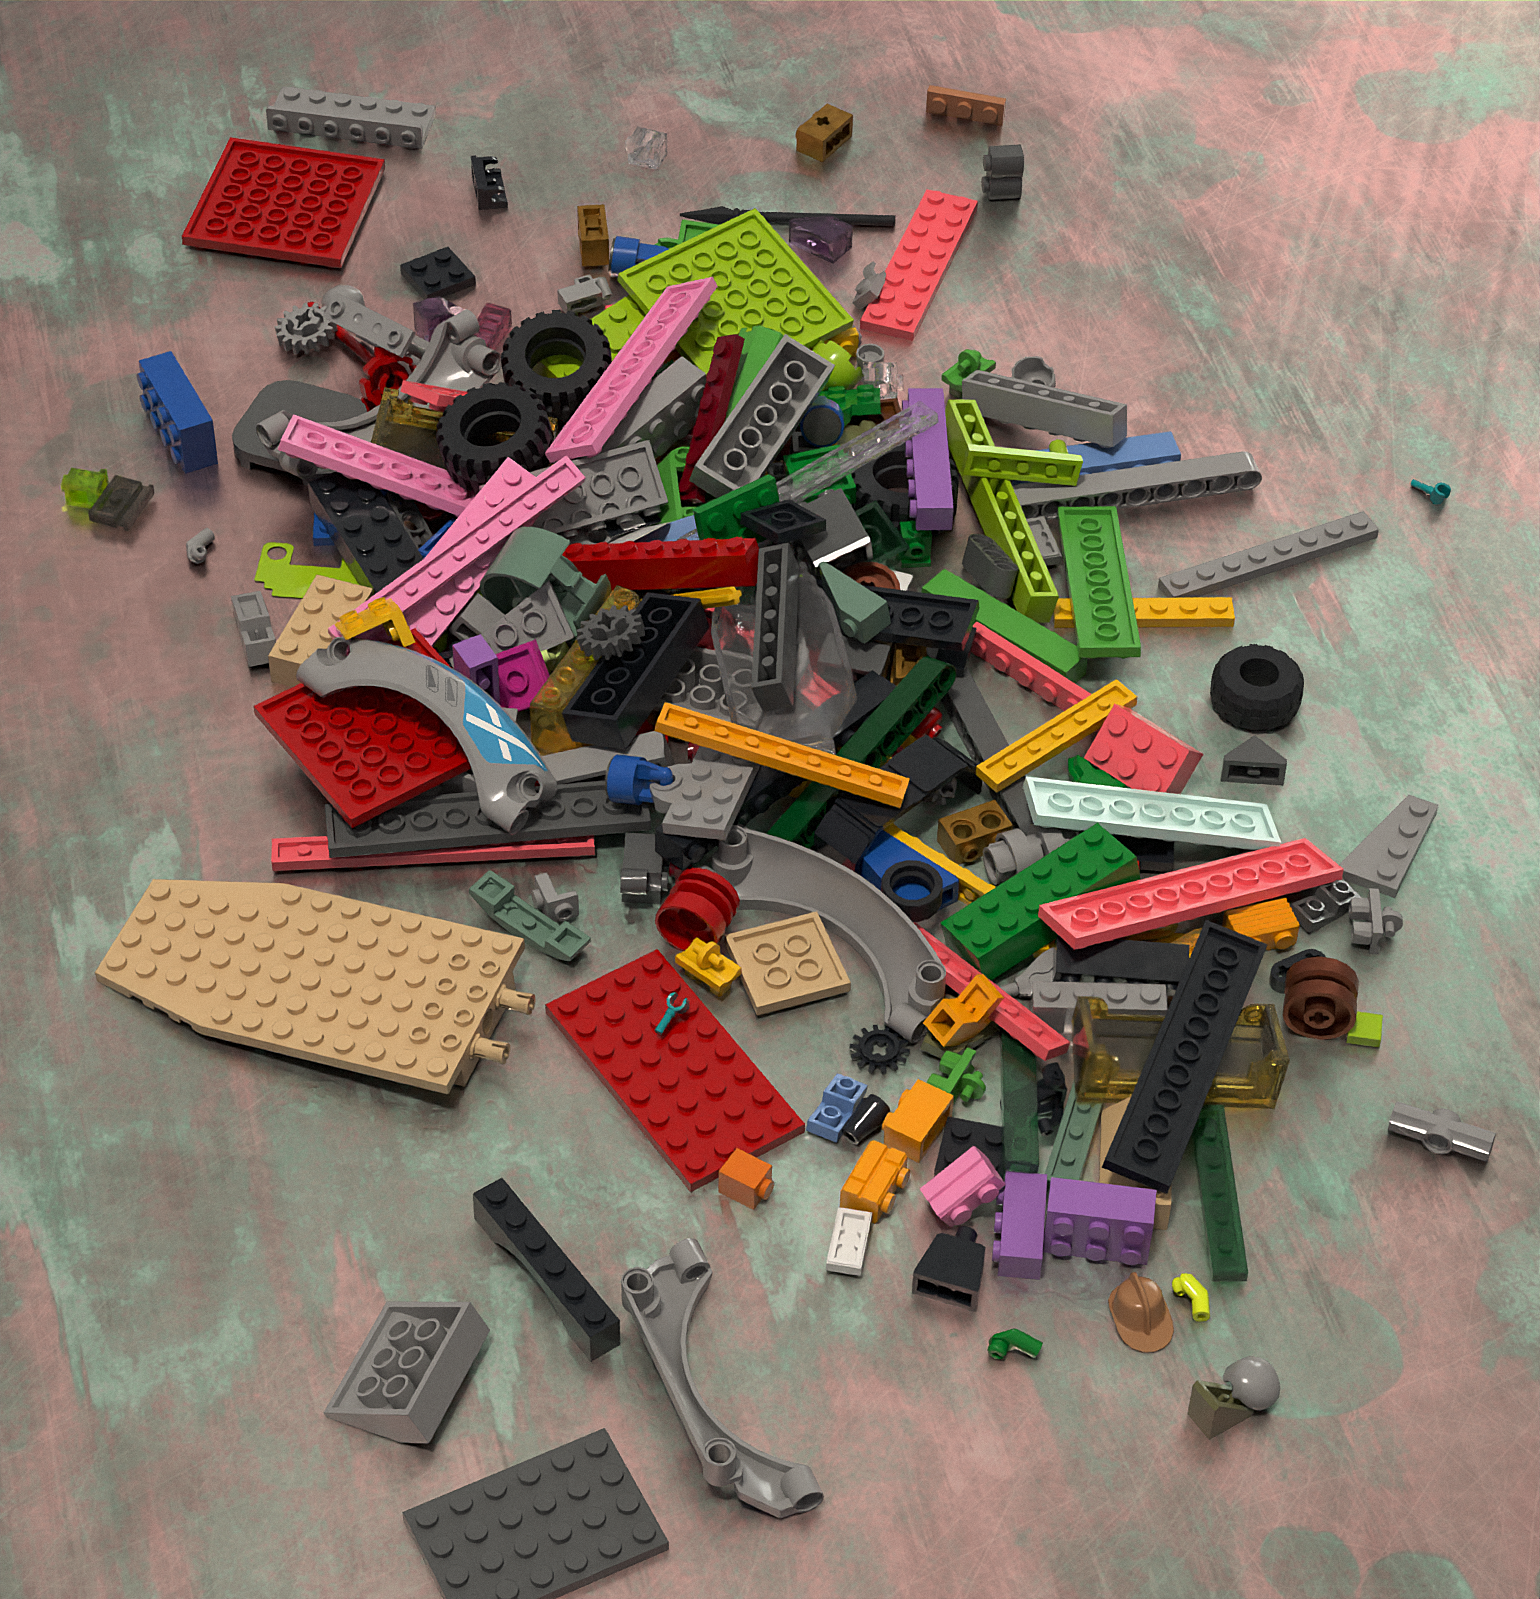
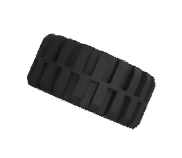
[501,310,612,423]
[436,382,554,494]
[849,436,959,544]

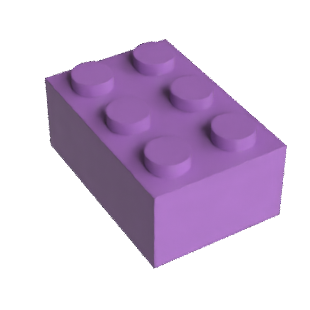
[1043,1177,1156,1265]

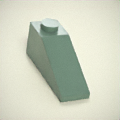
[819,561,891,644]

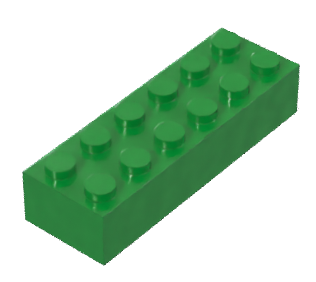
[941,823,1141,980]

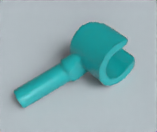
[1411,479,1451,505]
[654,992,690,1035]

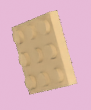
[724,911,851,1016]

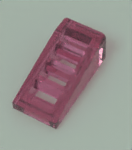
[474,303,512,350]

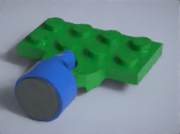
[798,384,881,447]

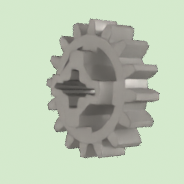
[275,303,337,354]

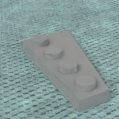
[449,580,575,669]
[1339,795,1438,898]

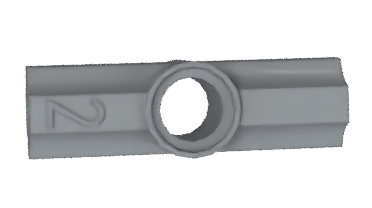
[1388,1101,1496,1162]

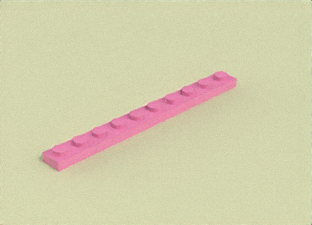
[328,455,586,656]

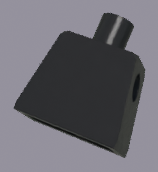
[912,1226,986,1312]

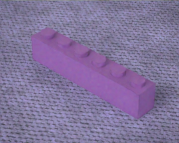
[902,388,953,530]

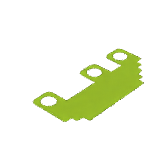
[254,542,359,598]

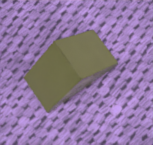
[1187,1380,1254,1440]

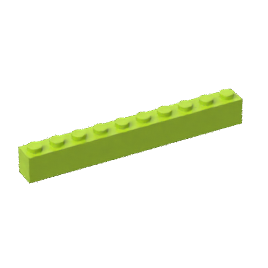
[945,400,1059,623]

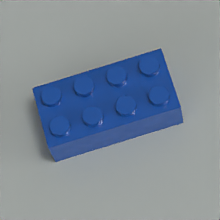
[136,351,218,474]

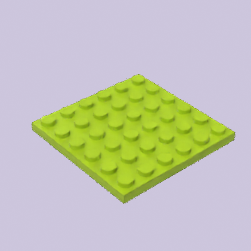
[617,208,854,376]

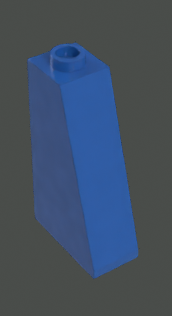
[860,830,959,911]

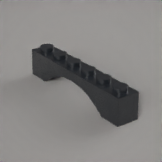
[473,1178,620,1362]

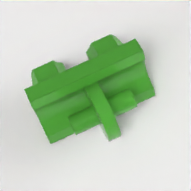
[941,349,996,399]
[927,1047,986,1106]

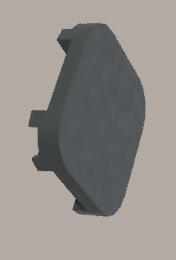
[232,380,367,485]

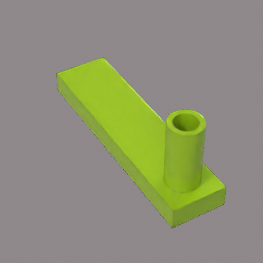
[961,439,1083,486]

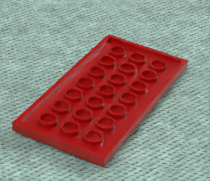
[545,949,805,1192]

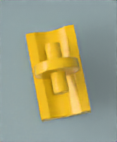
[675,938,742,997]

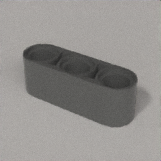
[962,534,1019,598]

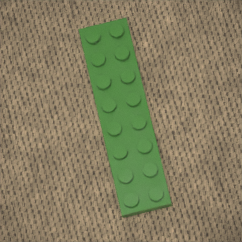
[1057,506,1141,659]

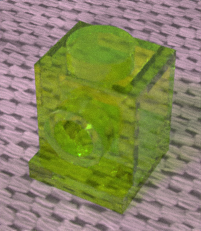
[61,468,110,511]

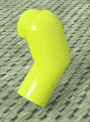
[1172,1273,1210,1322]

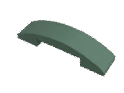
[469,870,591,961]

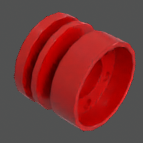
[655,868,740,951]

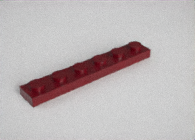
[679,334,745,505]

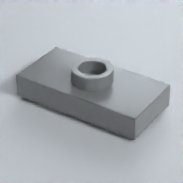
[1026,516,1062,566]

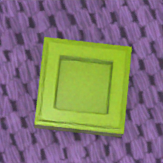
[1346,1011,1383,1048]

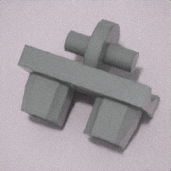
[1349,888,1403,954]

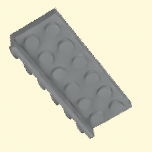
[266,87,436,149]
[479,440,668,539]

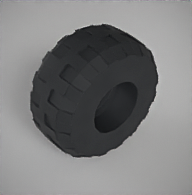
[1210,644,1304,731]

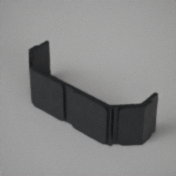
[814,735,983,875]

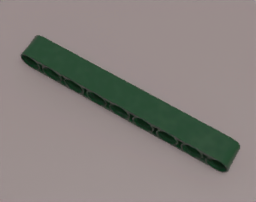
[766,656,956,849]

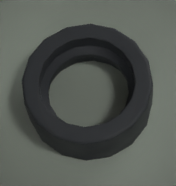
[881,860,943,922]

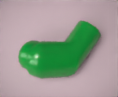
[987,1328,1043,1359]

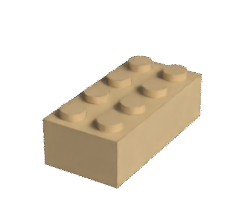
[268,575,374,687]

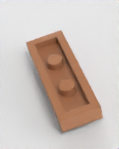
[926,85,1006,126]

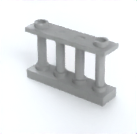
[322,292,429,365]

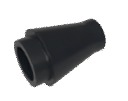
[842,1094,890,1145]

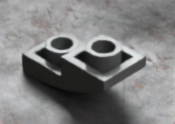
[1290,879,1361,933]

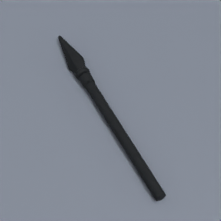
[680,206,896,226]

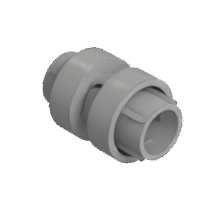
[983,824,1077,886]

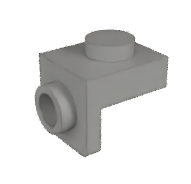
[531,872,579,922]

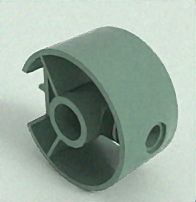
[480,527,611,649]

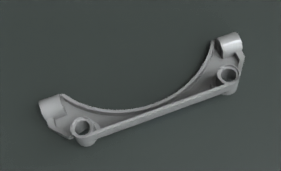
[621,1238,824,1518]

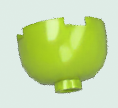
[812,340,863,391]

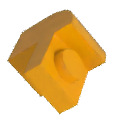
[923,974,1004,1047]

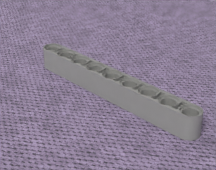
[1013,452,1262,520]

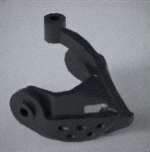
[1000,1062,1068,1136]

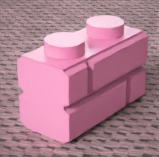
[920,1146,1005,1228]

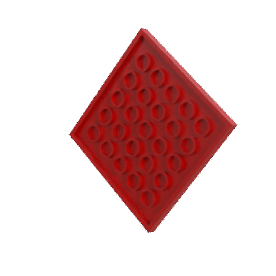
[181,137,385,268]
[253,628,471,828]

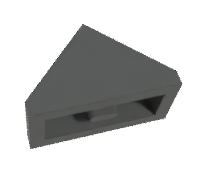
[1221,735,1287,786]

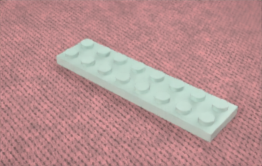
[1023,777,1281,851]

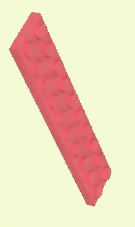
[1038,838,1344,950]

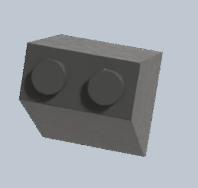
[797,488,873,580]

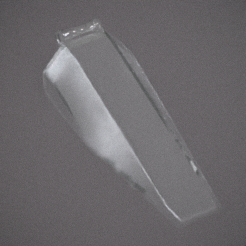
[711,539,857,754]

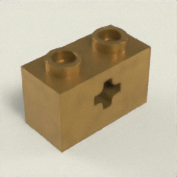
[795,103,853,162]

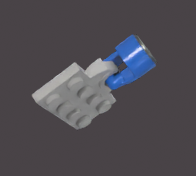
[605,746,760,840]

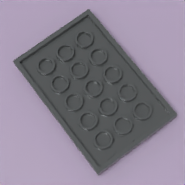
[402,1428,669,1599]

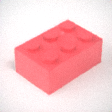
[1084,704,1203,794]

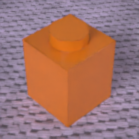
[718,1148,774,1210]

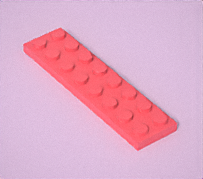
[860,189,978,341]

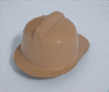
[1108,1272,1174,1353]

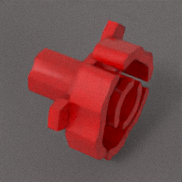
[359,346,417,412]

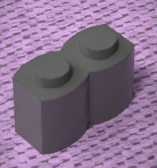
[981,144,1024,201]

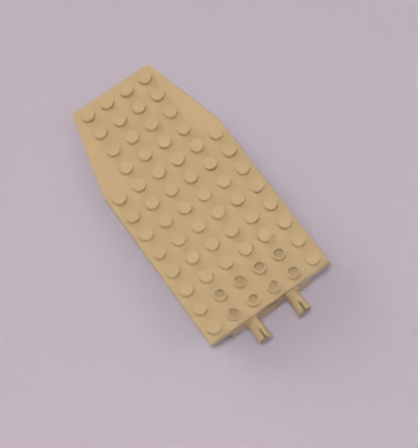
[95,879,536,1094]

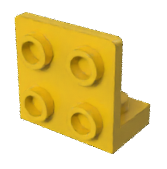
[334,597,415,647]

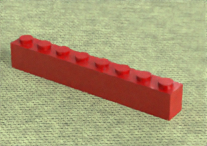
[562,537,759,591]

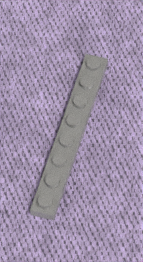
[1158,511,1379,598]

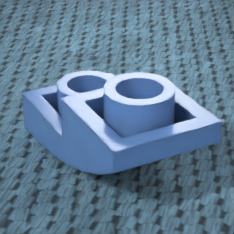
[806,1073,868,1143]

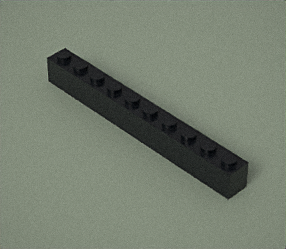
[655,670,896,871]

